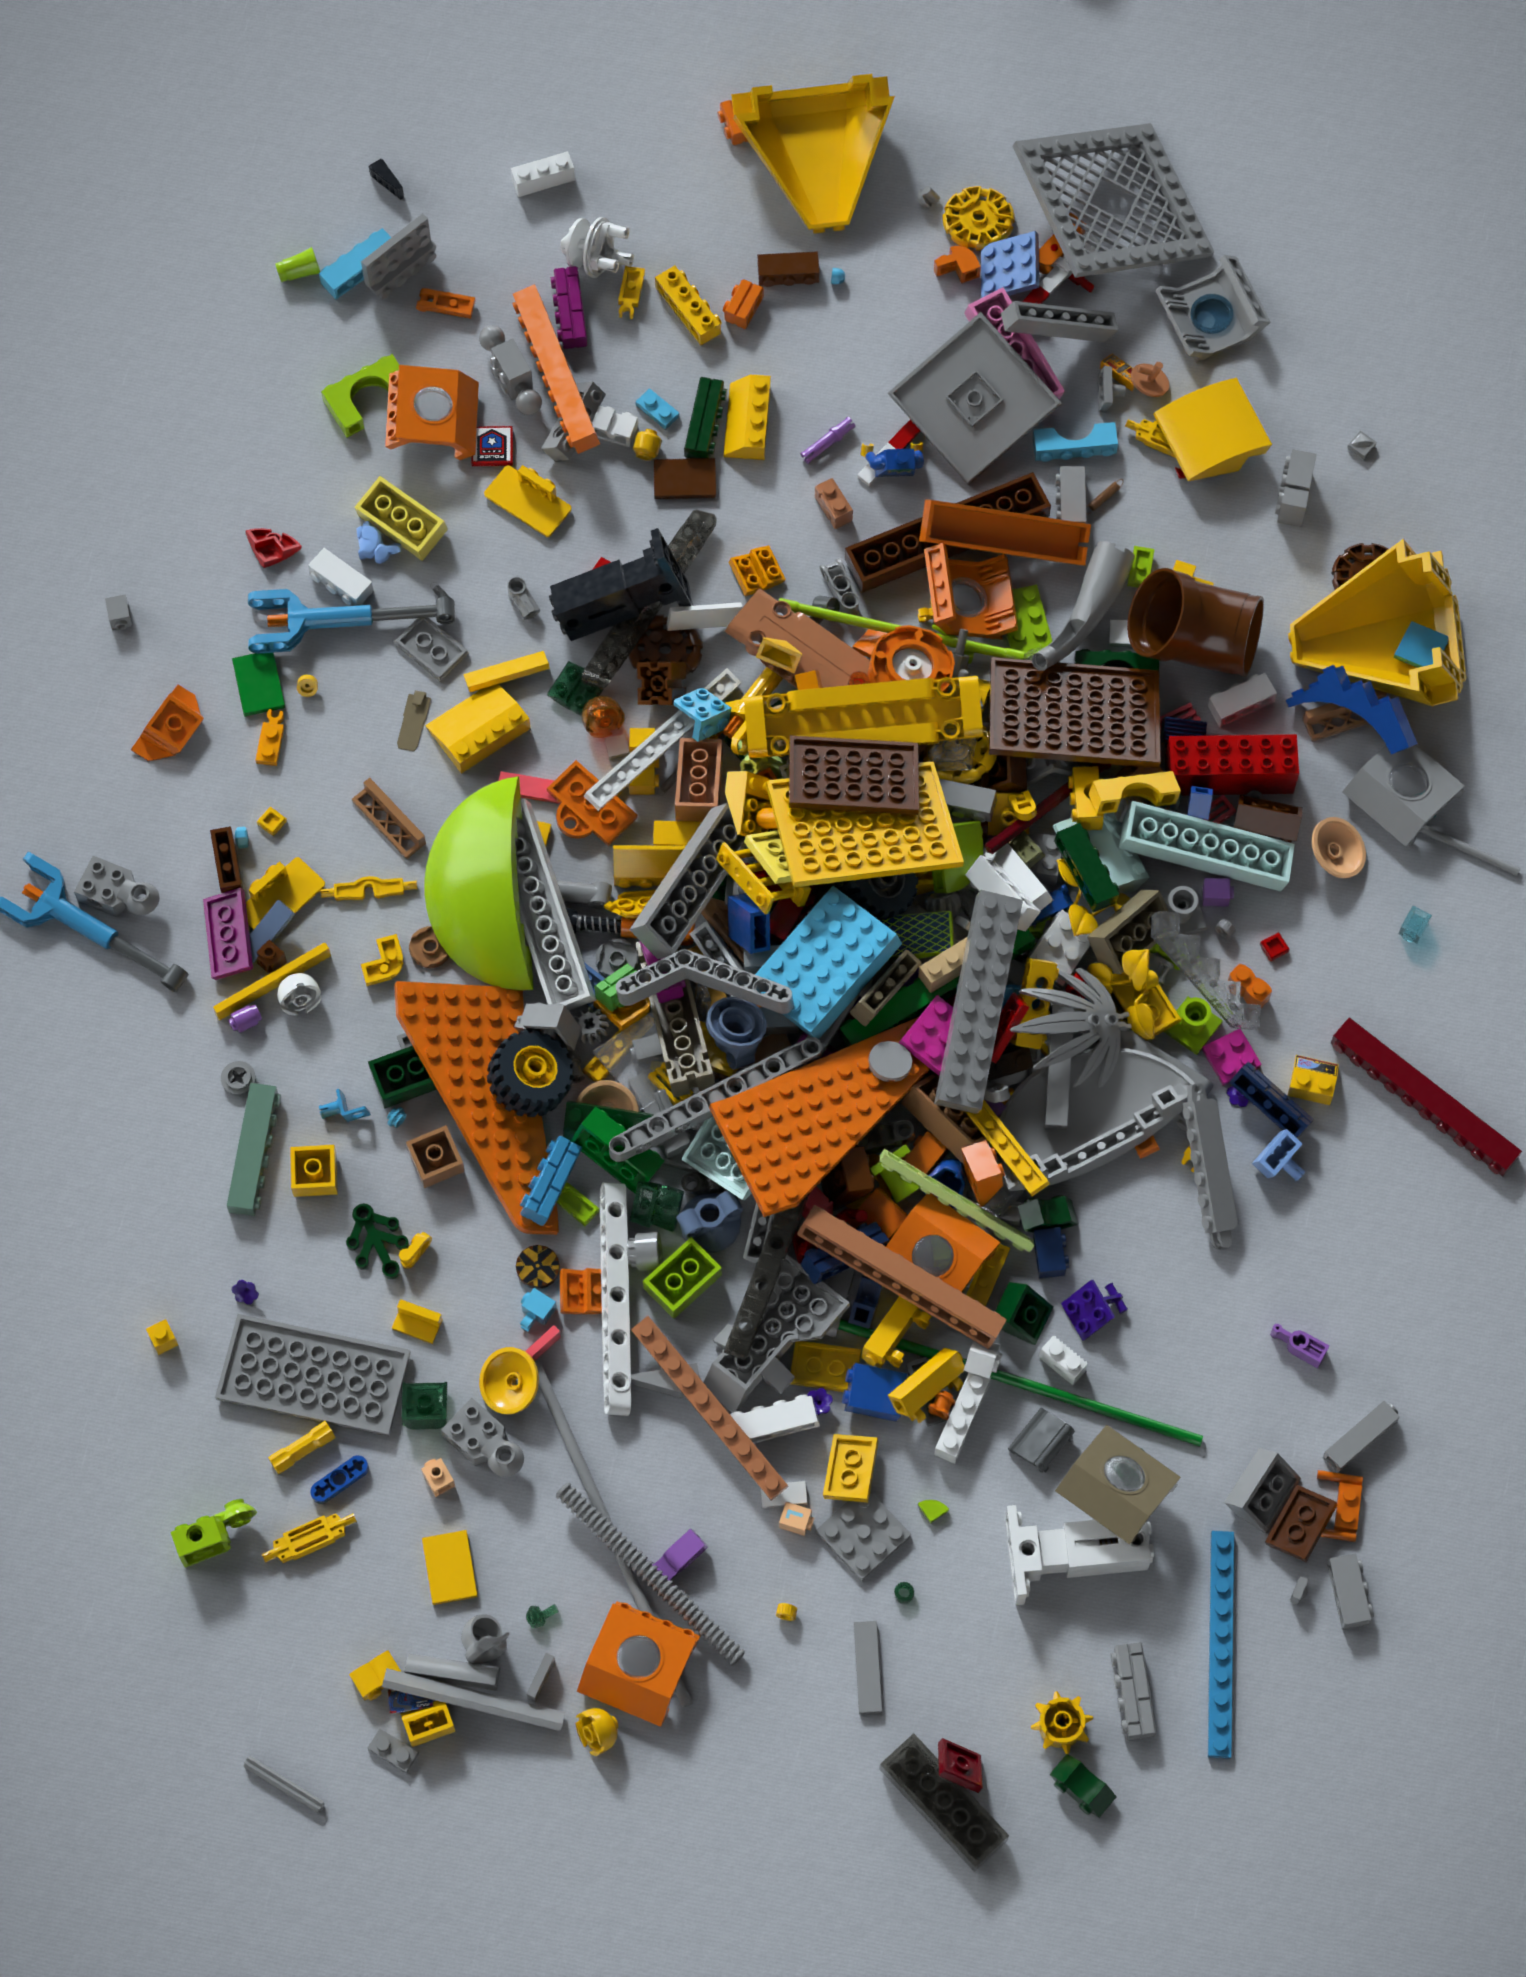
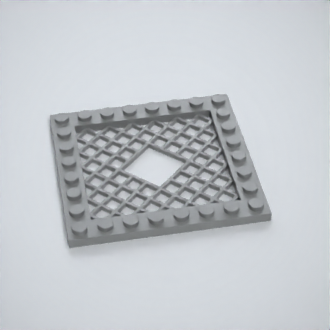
[1012,123,1214,278]

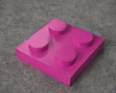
[1202,1028,1262,1086]

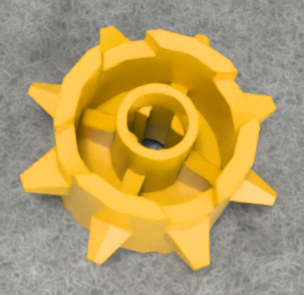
[1031,1691,1093,1754]

